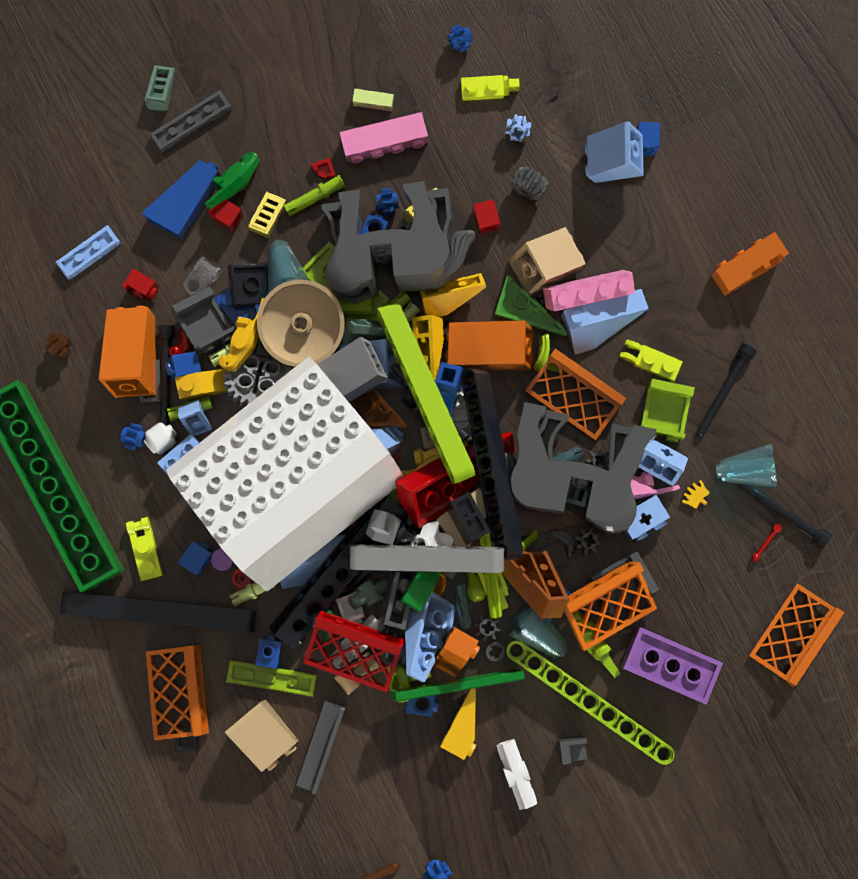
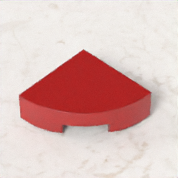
[310,157,337,180]

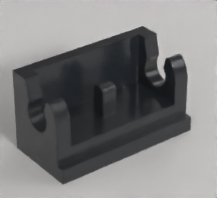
[445,492,491,545]

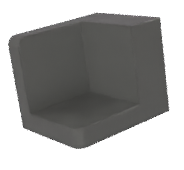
[558,737,587,765]

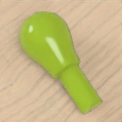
[466,572,486,603]

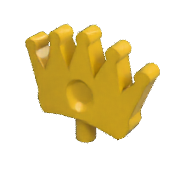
[682,480,709,509]

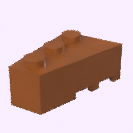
[501,551,569,619]

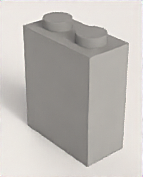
[318,337,387,402]

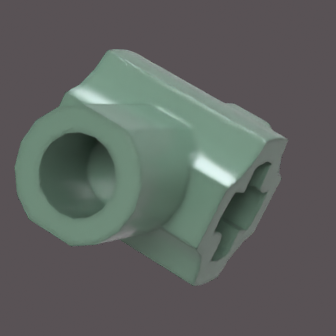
[348,577,388,610]

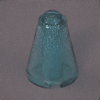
[268,240,310,293]
[716,444,777,488]
[506,606,568,659]

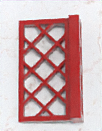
[303,611,405,692]

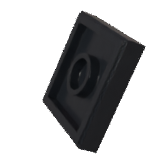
[227,263,274,308]

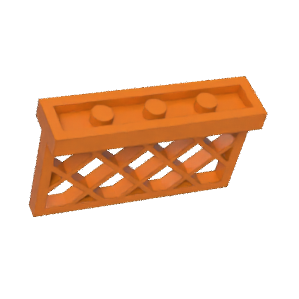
[525,348,626,440]
[564,561,657,651]
[749,583,844,687]
[146,645,209,740]

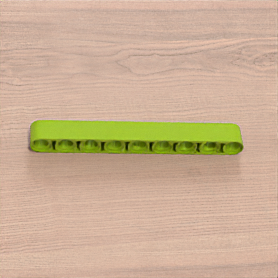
[376,301,475,484]
[506,640,674,765]

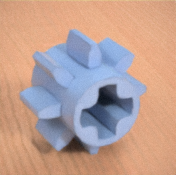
[505,114,531,142]

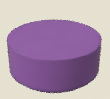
[211,549,234,571]

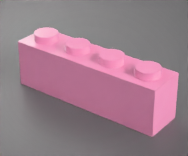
[340,112,428,164]
[543,270,635,311]

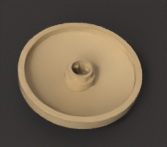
[257,280,345,367]

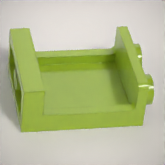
[640,379,695,443]

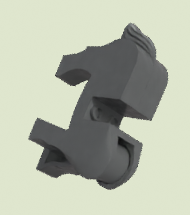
[322,181,476,304]
[505,402,657,534]

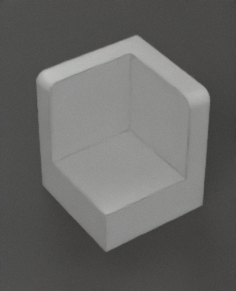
[366,509,401,545]

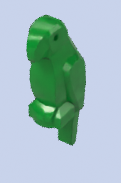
[205,152,260,210]

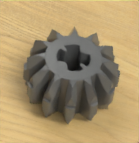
[511,166,548,200]

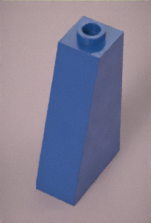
[142,160,221,240]

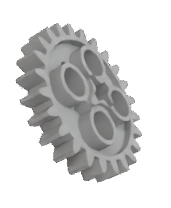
[223,345,293,408]

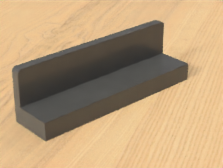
[296,700,346,795]

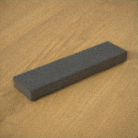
[149,90,232,153]

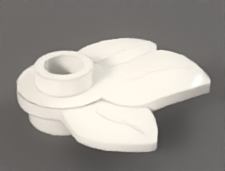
[410,522,454,546]

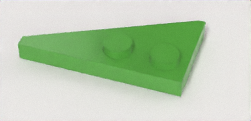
[495,275,568,338]

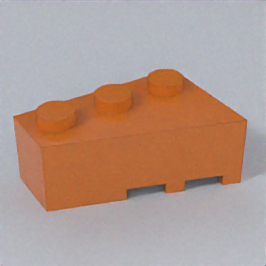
[711,232,789,296]
[434,627,480,678]

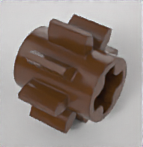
[45,332,72,359]

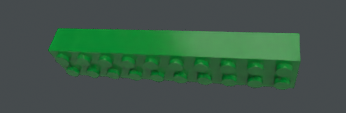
[0,380,125,593]

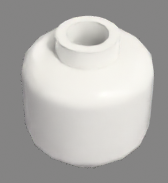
[143,423,177,455]

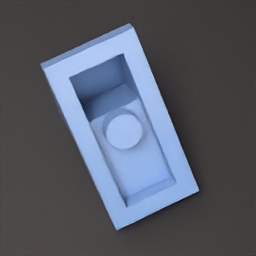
[178,399,212,436]

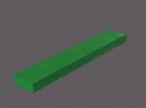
[390,669,525,702]

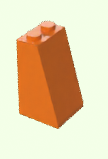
[99,306,156,398]
[445,321,534,371]

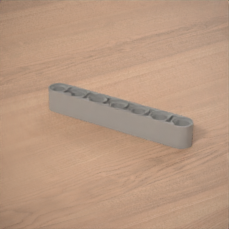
[350,545,504,573]

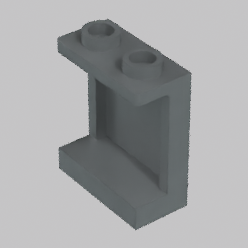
[171,287,236,356]
[588,551,659,616]

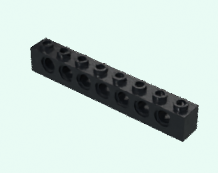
[269,496,407,649]

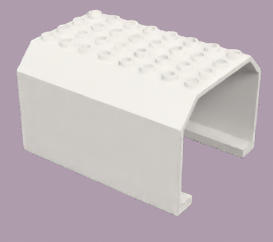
[166,357,404,591]

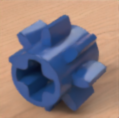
[447,24,473,53]
[376,188,399,215]
[120,423,146,451]
[422,860,452,879]

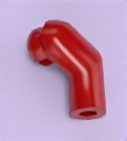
[169,330,191,356]

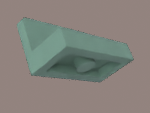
[341,318,386,344]

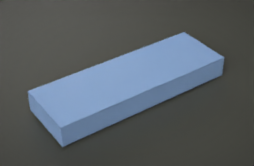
[56,225,121,280]

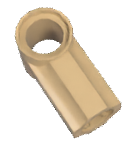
[334,652,380,695]

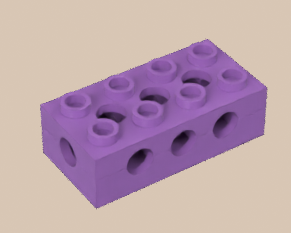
[620,627,723,705]

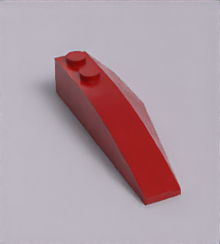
[395,432,515,528]

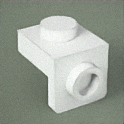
[336,592,366,624]

